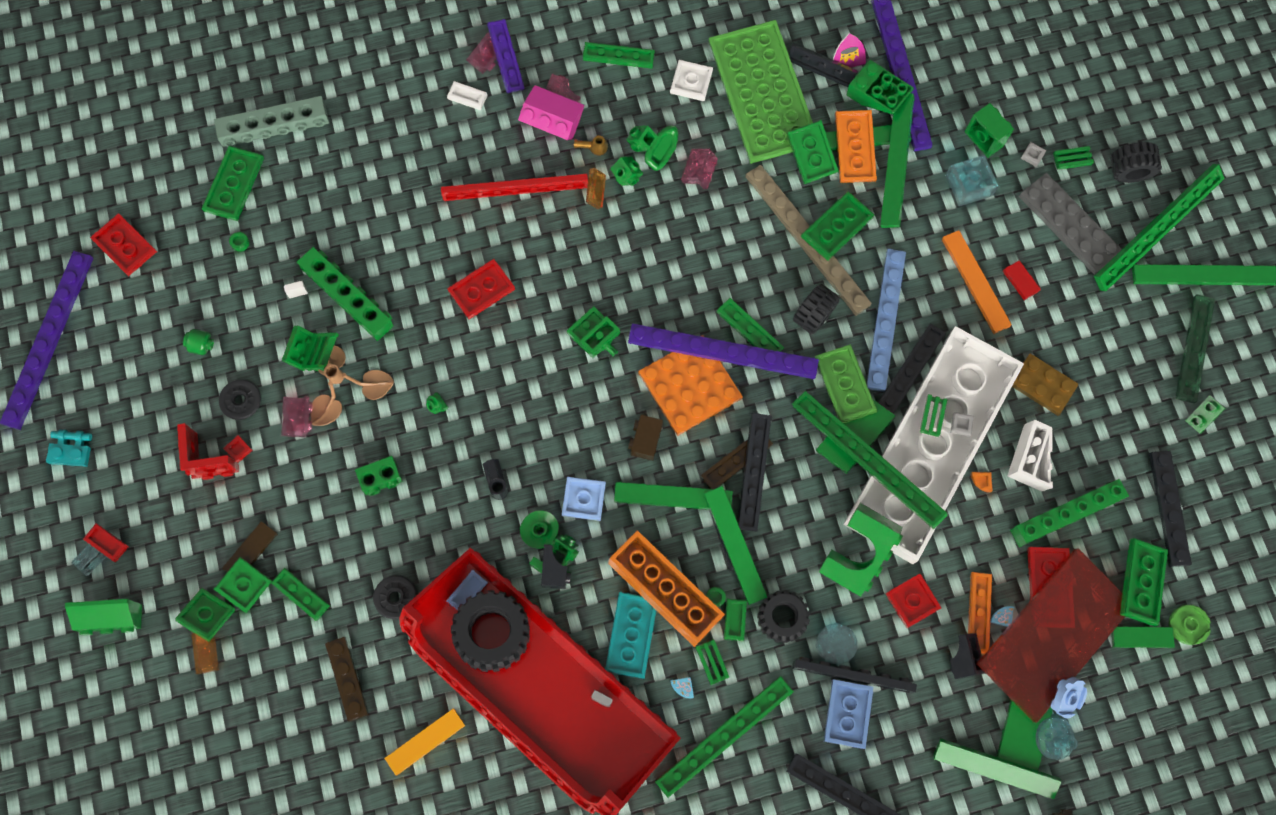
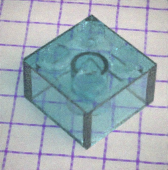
[946,155,999,207]

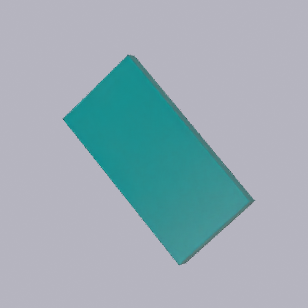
[605,592,656,679]

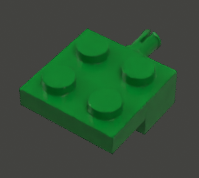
[567,306,620,359]

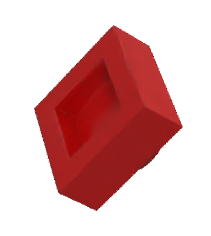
[223,435,253,463]

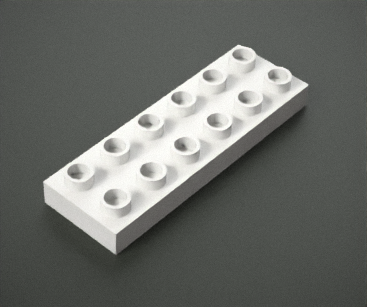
[843,326,1024,564]

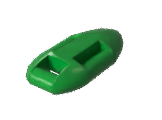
[645,125,679,171]

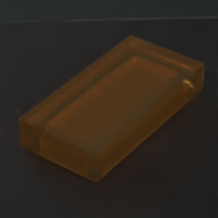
[586,168,606,209]

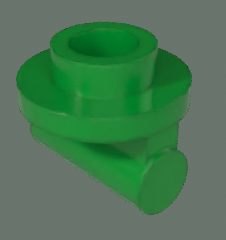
[426,392,449,414]

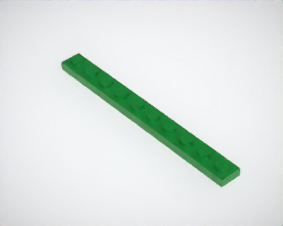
[1094,164,1224,292]
[792,391,948,529]

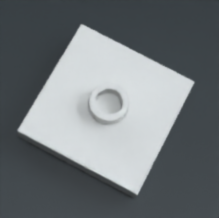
[670,60,713,101]

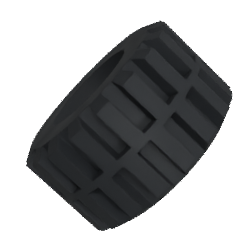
[1110,142,1162,183]
[793,283,840,335]
[757,590,810,643]

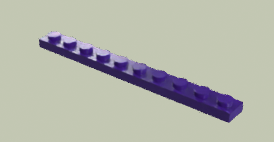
[871,0,932,151]
[0,251,94,430]
[628,323,819,379]

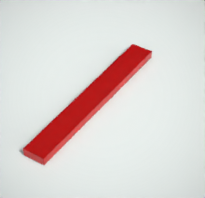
[441,174,588,201]

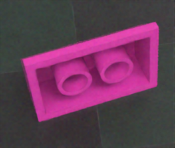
[518,85,585,140]

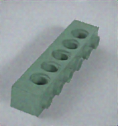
[214,96,329,147]

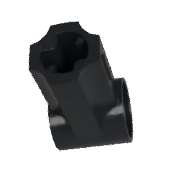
[482,459,508,500]

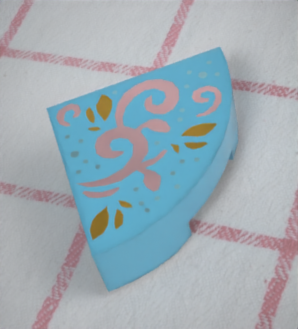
[990,606,1014,627]
[670,677,694,699]

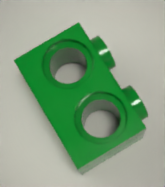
[355,456,403,496]

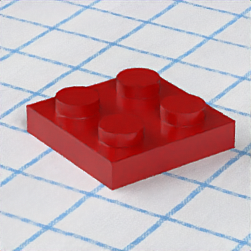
[886,574,942,628]

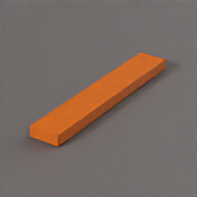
[942,230,1012,334]

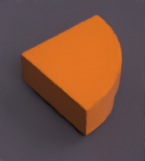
[970,472,993,493]

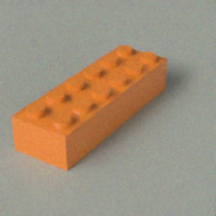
[608,531,725,647]

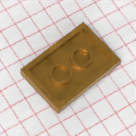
[1012,353,1079,416]

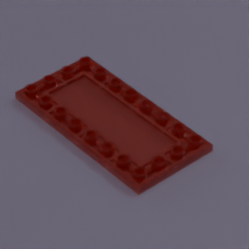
[976,548,1125,723]

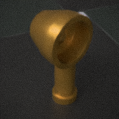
[574,136,608,156]

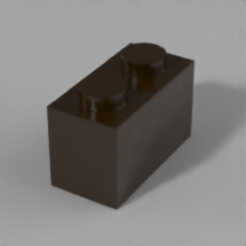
[628,415,663,461]

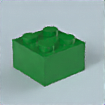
[965,103,1014,158]

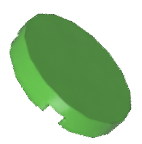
[1169,605,1211,645]

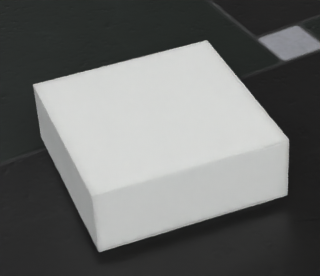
[284,281,308,298]

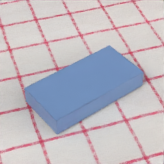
[447,570,488,610]

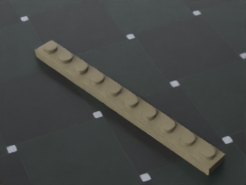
[746,165,872,316]

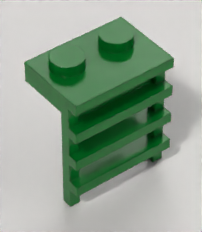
[281,325,339,371]

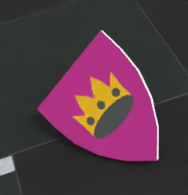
[833,33,866,68]

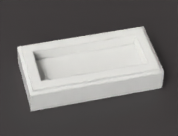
[447,81,487,110]

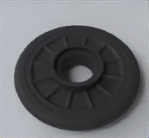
[219,379,261,420]
[373,575,417,619]

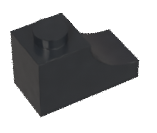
[541,544,571,589]
[950,633,986,679]

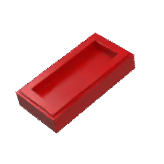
[1003,260,1041,301]
[83,523,129,562]

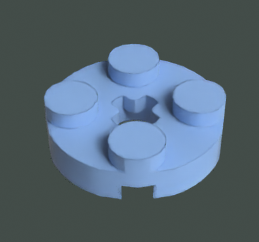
[1051,677,1087,718]

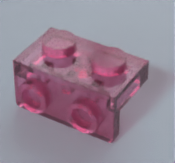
[466,32,496,74]
[681,149,718,189]
[281,396,312,438]

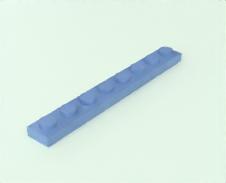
[866,249,906,392]

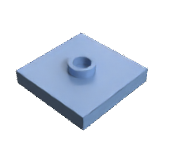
[562,477,606,521]

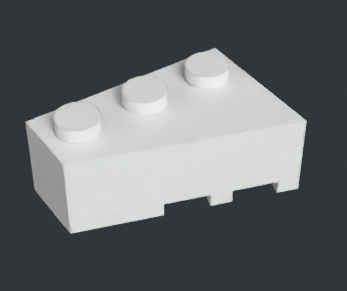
[1007,420,1053,492]

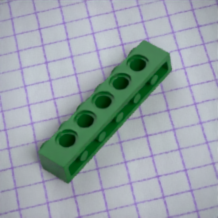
[297,247,393,341]
[1010,479,1129,548]

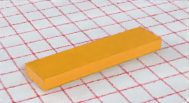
[384,708,465,776]

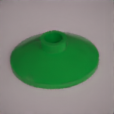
[520,510,559,549]

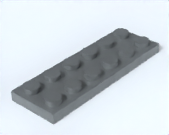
[1019,173,1122,275]

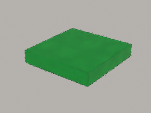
[214,557,272,613]
[175,588,235,642]

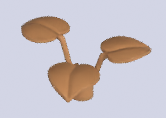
[310,345,394,426]

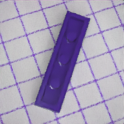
[487,19,525,93]

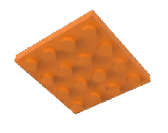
[638,335,743,436]

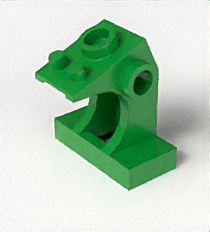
[529,535,579,573]

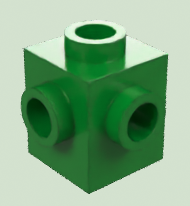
[626,125,658,152]
[610,157,643,186]

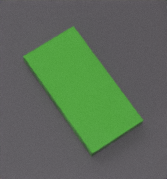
[815,344,877,423]

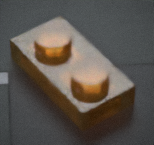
[192,633,219,675]

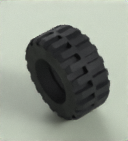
[451,590,530,672]

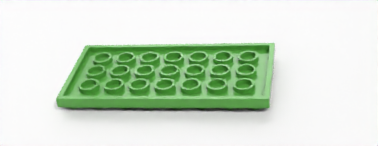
[709,20,813,164]

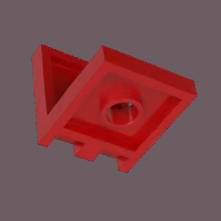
[177,423,240,480]

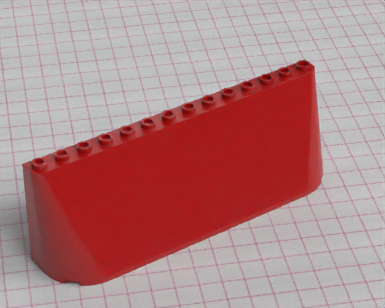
[399,548,681,815]

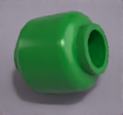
[183,329,214,355]

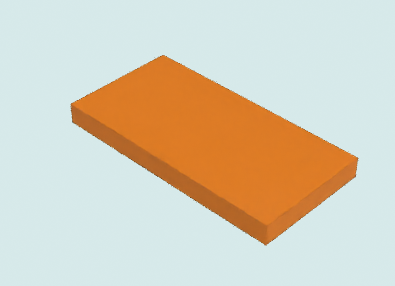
[835,110,877,183]

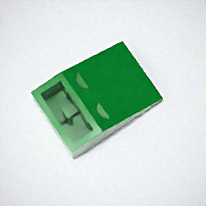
[846,60,914,114]

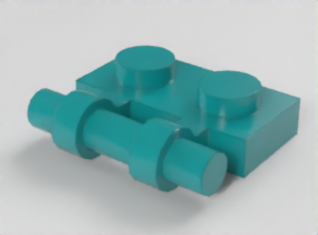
[46,429,92,467]

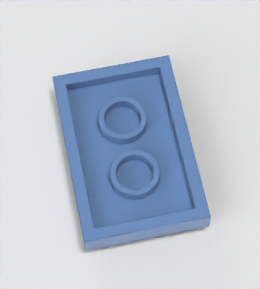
[823,679,874,749]

